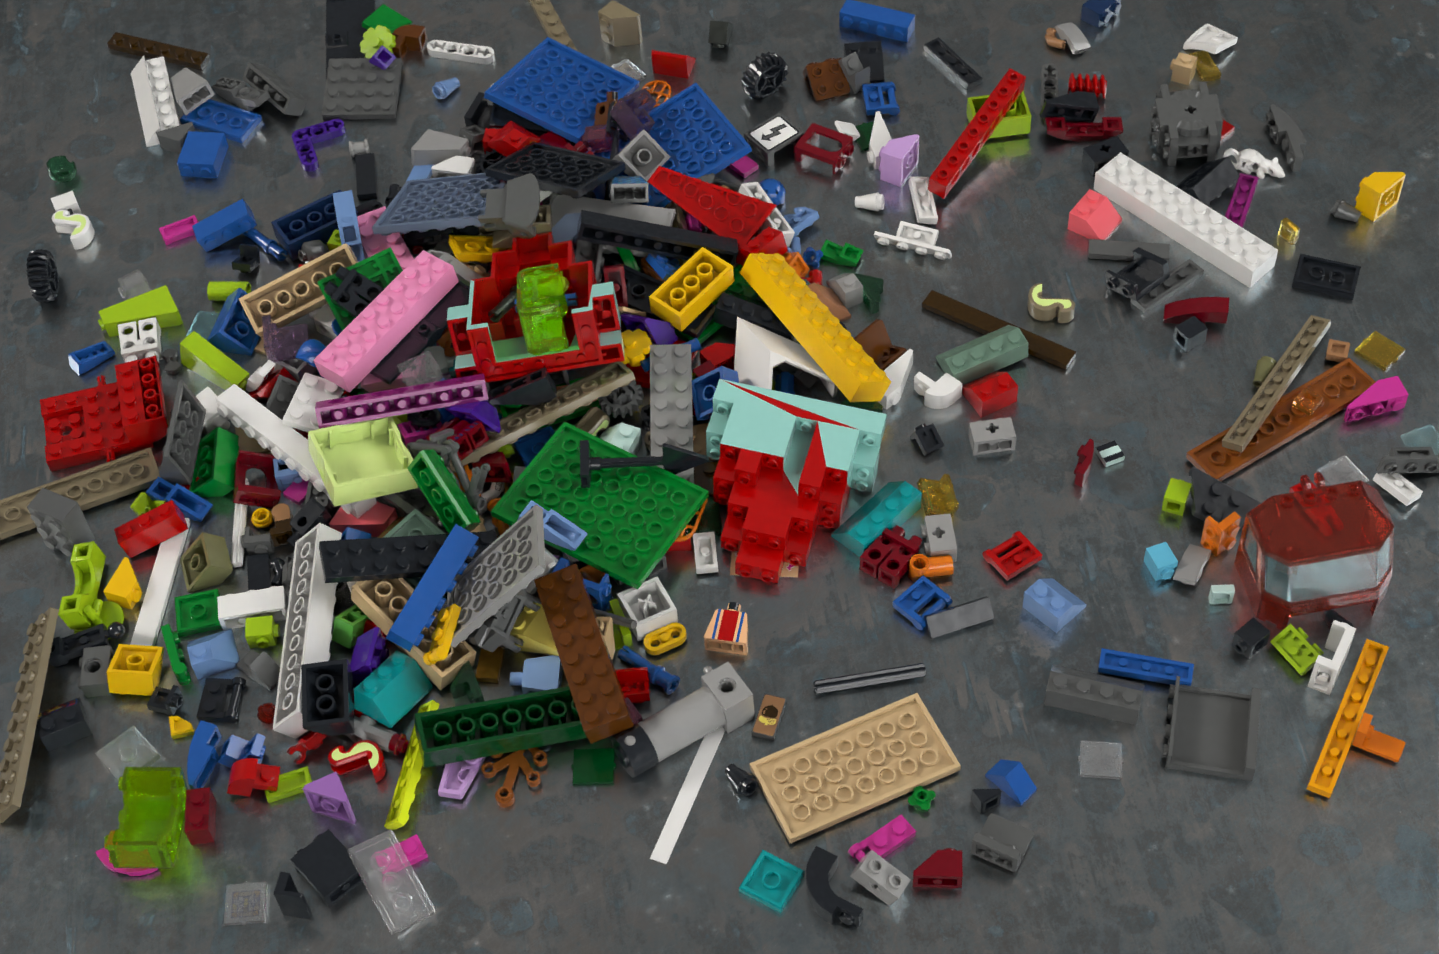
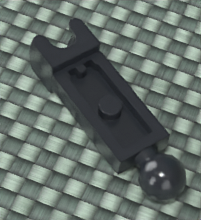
[49,622,125,667]

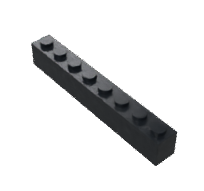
[577,210,738,269]

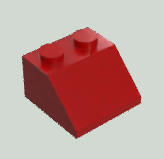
[735,227,788,266]
[962,371,1018,418]

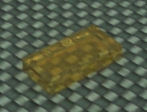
[1189,50,1221,82]

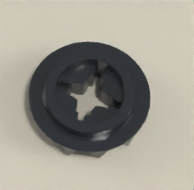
[407,409,441,430]

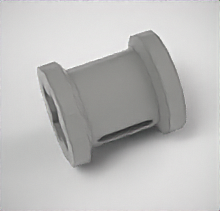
[349,139,370,158]

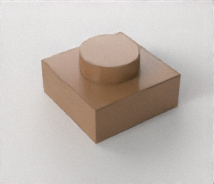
[1325,339,1350,362]

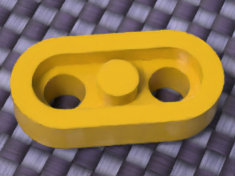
[644,623,687,655]

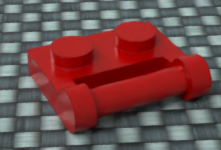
[982,531,1042,581]

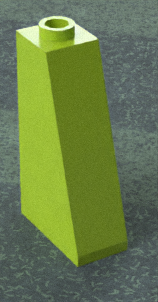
[98,285,183,337]
[180,331,250,391]

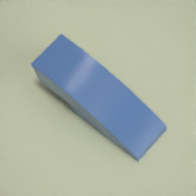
[517,500,588,551]

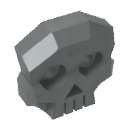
[465,588,542,653]

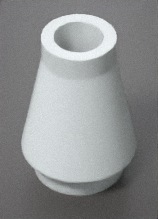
[855,192,884,212]

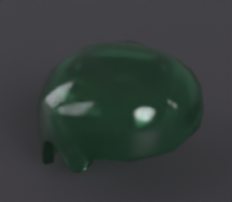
[46,156,77,183]

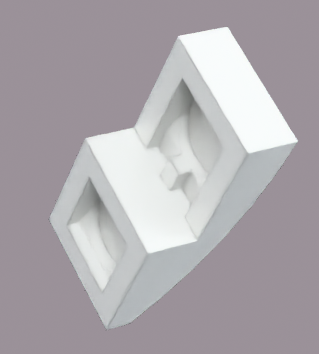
[246,360,276,392]

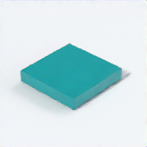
[739,850,805,913]

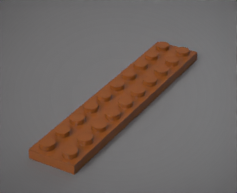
[1186,358,1376,481]

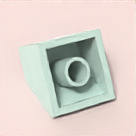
[600,422,643,456]

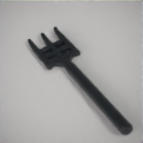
[604,101,632,201]

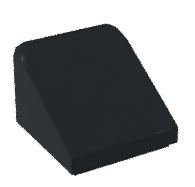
[971,789,1002,814]

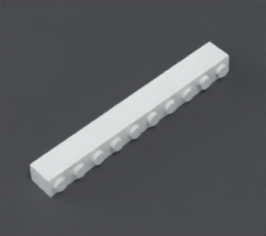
[215,384,377,519]

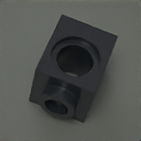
[1232,617,1271,659]

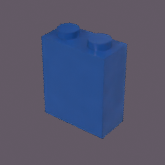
[177,131,229,178]

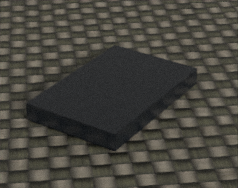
[1292,254,1361,300]

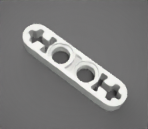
[427,40,495,65]

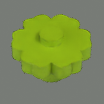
[360,25,396,58]

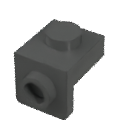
[241,526,275,556]

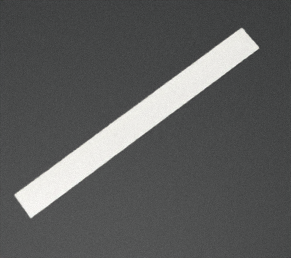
[650,727,725,864]

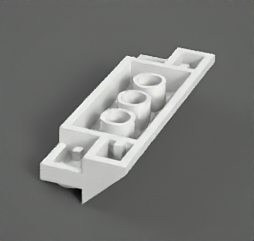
[131,56,180,147]

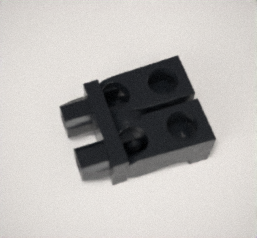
[324,266,384,318]

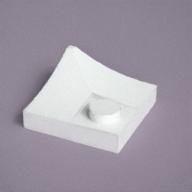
[1183,23,1238,54]

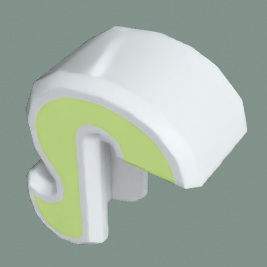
[52,210,95,250]

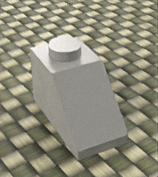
[826,273,863,309]

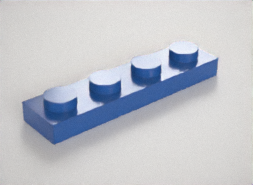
[1098,648,1194,686]

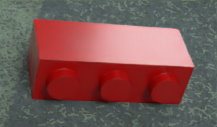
[114,500,188,558]

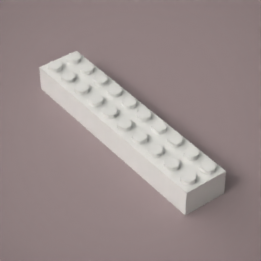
[1094,152,1278,288]
[273,523,342,739]

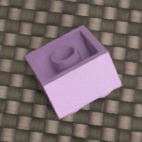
[879,134,919,187]

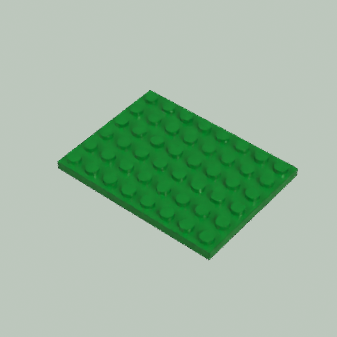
[491,421,709,590]

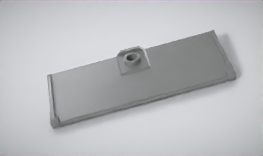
[549,193,676,257]

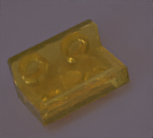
[917,474,959,517]

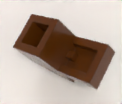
[392,25,428,60]

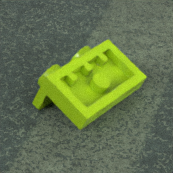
[1270,624,1324,676]

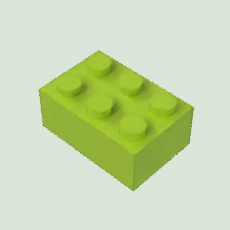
[967,91,1032,138]

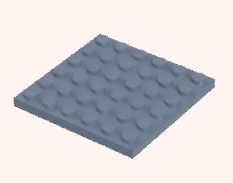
[372,173,507,236]

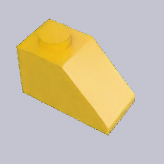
[103,557,142,610]

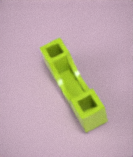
[58,541,106,630]

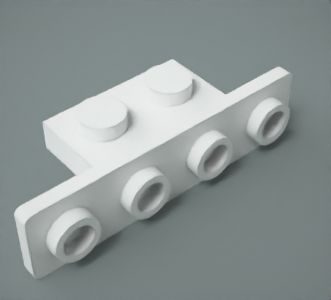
[874,221,952,260]

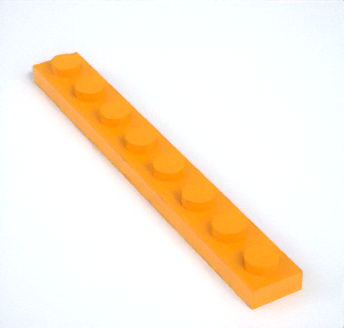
[1307,639,1389,798]

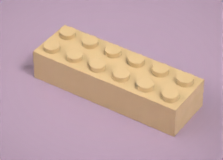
[239,243,358,337]
[351,578,476,691]

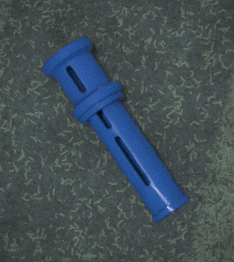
[618,646,680,694]

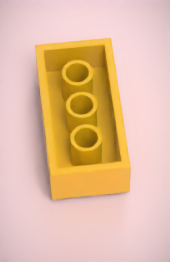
[649,247,734,332]

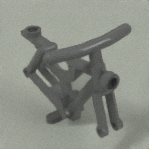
[407,428,490,528]

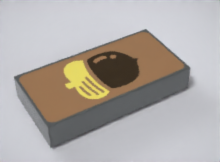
[752,693,787,741]

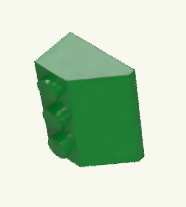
[189,427,239,498]

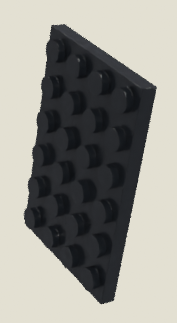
[485,142,626,199]

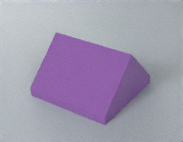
[303,772,356,825]

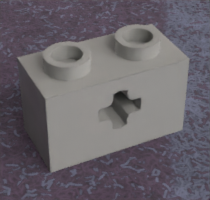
[968,417,1016,455]
[920,513,957,562]
[850,850,911,906]

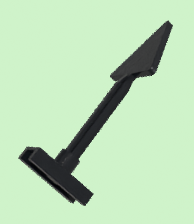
[580,440,709,488]

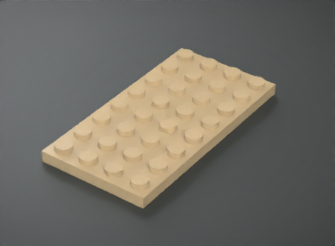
[749,693,961,844]

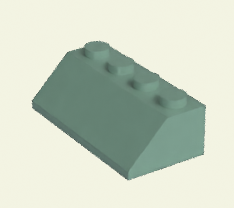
[935,325,1029,385]

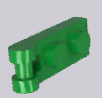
[160,624,191,685]

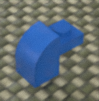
[217,733,266,768]

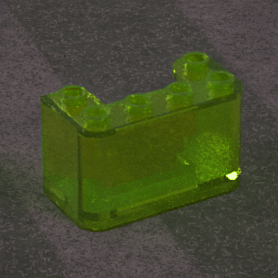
[517,263,569,355]
[104,767,188,868]

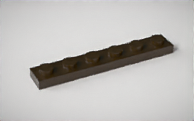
[107,32,211,70]

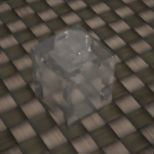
[117,269,151,300]

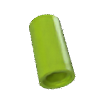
[207,281,252,301]

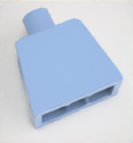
[510,655,563,694]

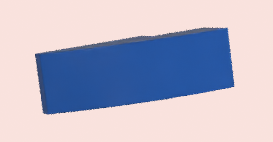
[146,476,213,522]
[187,720,222,789]

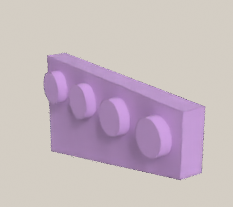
[438,756,487,800]

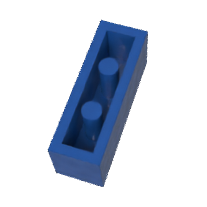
[192,199,257,252]

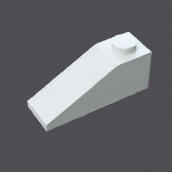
[867,111,892,170]
[875,349,913,410]

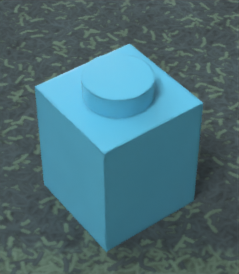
[1144,542,1178,581]

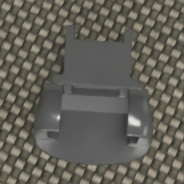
[478,173,540,239]

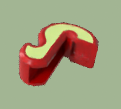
[328,740,387,783]

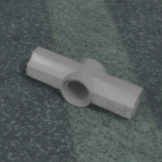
[343,715,397,752]

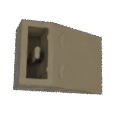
[492,205,553,250]

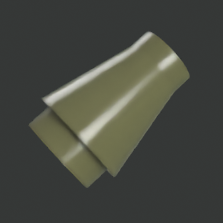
[1253,356,1277,388]

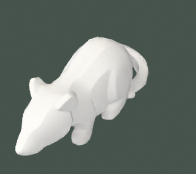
[1223,148,1285,179]

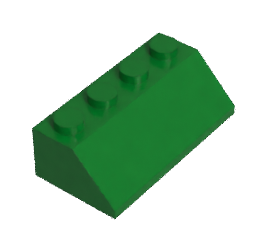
[407,449,481,534]

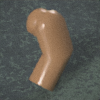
[1045,28,1066,50]

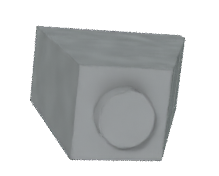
[171,67,215,115]
[411,129,471,166]

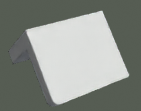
[51,191,82,214]

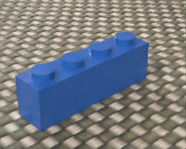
[839,0,915,42]

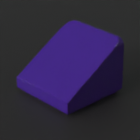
[369,45,396,70]

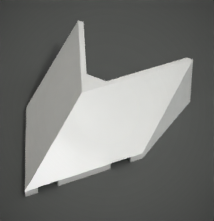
[734,317,838,398]

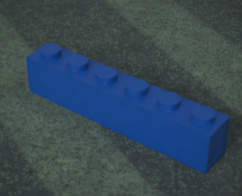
[386,524,479,652]

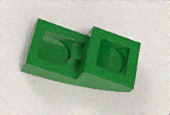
[821,239,864,266]

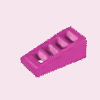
[397,421,442,448]

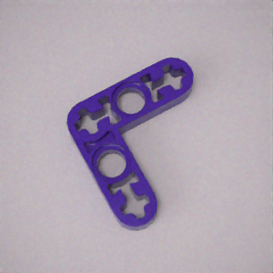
[292,119,346,172]

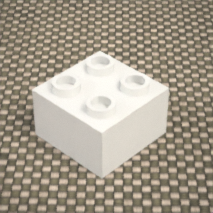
[617,576,678,642]

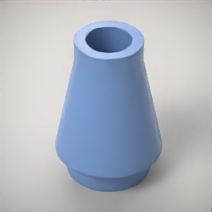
[432,77,460,99]

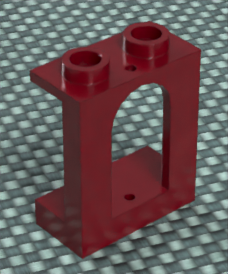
[794,123,854,175]
[233,450,281,509]

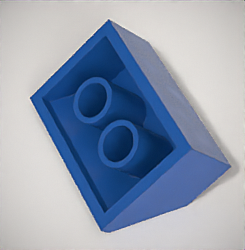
[207,288,260,356]

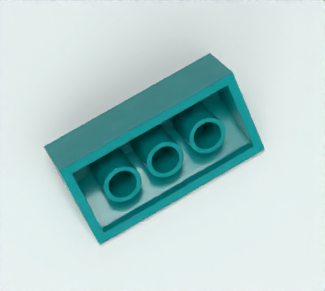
[831,481,922,557]

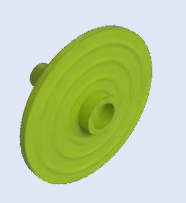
[74,599,124,640]

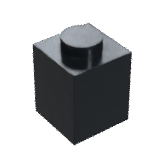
[1173,316,1208,352]

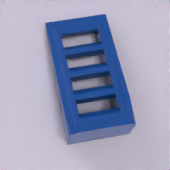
[68,341,115,376]

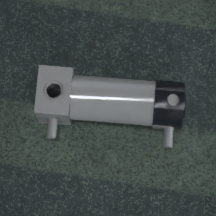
[611,662,755,777]

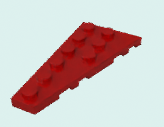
[647,166,777,252]

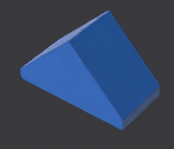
[985,759,1037,805]

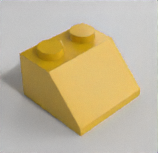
[1355,172,1406,222]
[107,644,164,696]

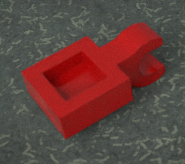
[287,731,327,764]

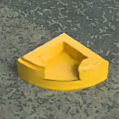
[169,716,195,740]

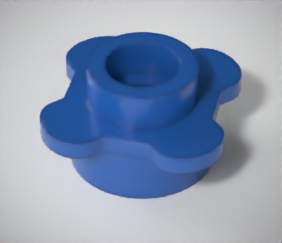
[803,247,823,269]

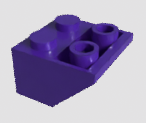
[350,627,389,688]

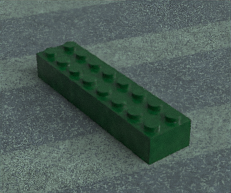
[415,686,587,768]

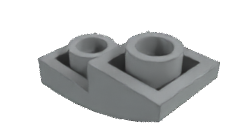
[1055,22,1091,54]
[1173,544,1211,586]

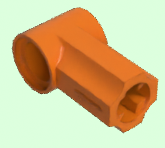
[908,554,954,582]

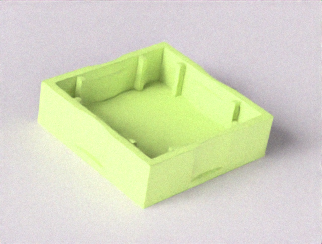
[308,416,418,507]

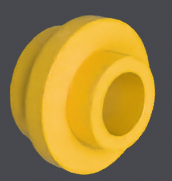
[251,508,273,528]

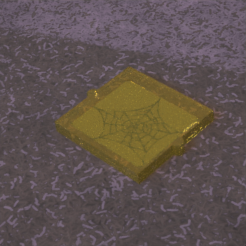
[1354,331,1405,371]

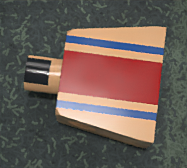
[704,602,748,656]

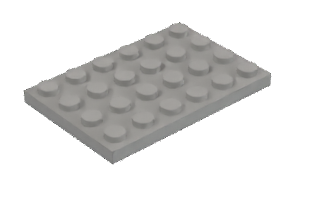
[447,505,546,647]

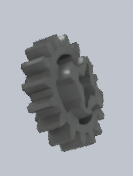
[598,380,644,418]

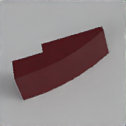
[1163,297,1229,324]

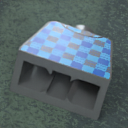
[611,176,649,203]

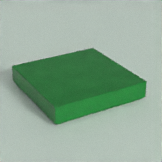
[362,4,412,34]
[174,589,222,637]

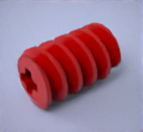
[1068,73,1107,99]

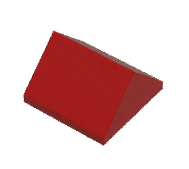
[651,50,696,79]

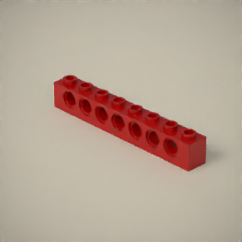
[928,68,1026,199]

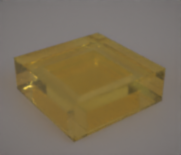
[1278,217,1301,245]

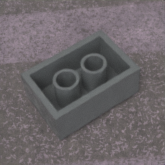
[27,488,96,557]

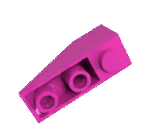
[1344,376,1409,422]

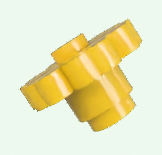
[621,329,652,367]

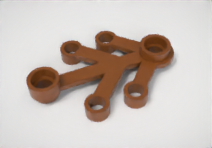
[481,747,548,807]

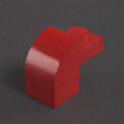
[227,758,280,797]

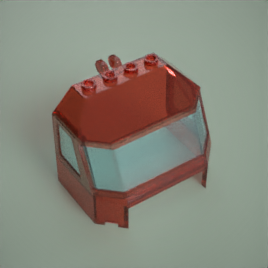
[1234,472,1395,631]

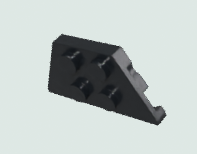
[1189,467,1267,528]

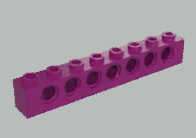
[315,373,488,429]

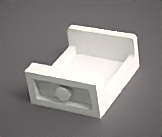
[1308,620,1356,695]

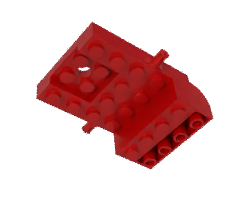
[40,356,168,472]

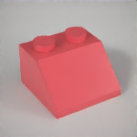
[1068,189,1122,240]

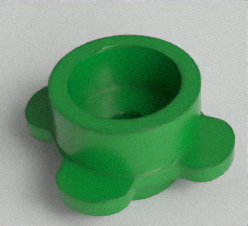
[908,785,936,811]

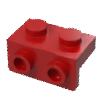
[615,667,650,703]

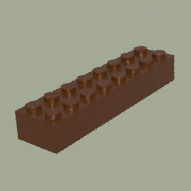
[534,564,634,744]

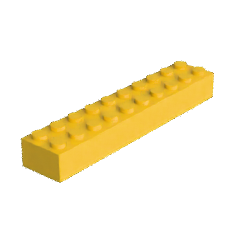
[740,253,891,402]

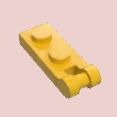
[423,604,461,666]

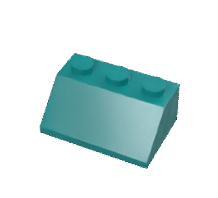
[354,650,433,728]

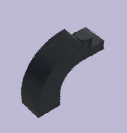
[806,846,863,927]

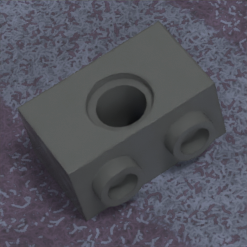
[77,645,115,698]

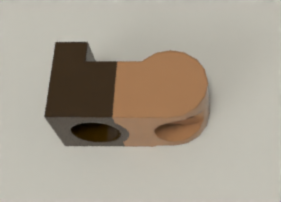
[270,503,295,547]

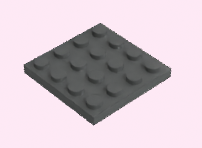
[321,58,402,120]

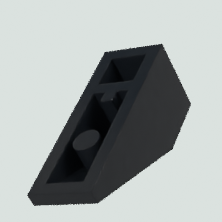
[1040,91,1100,122]
[488,367,557,405]

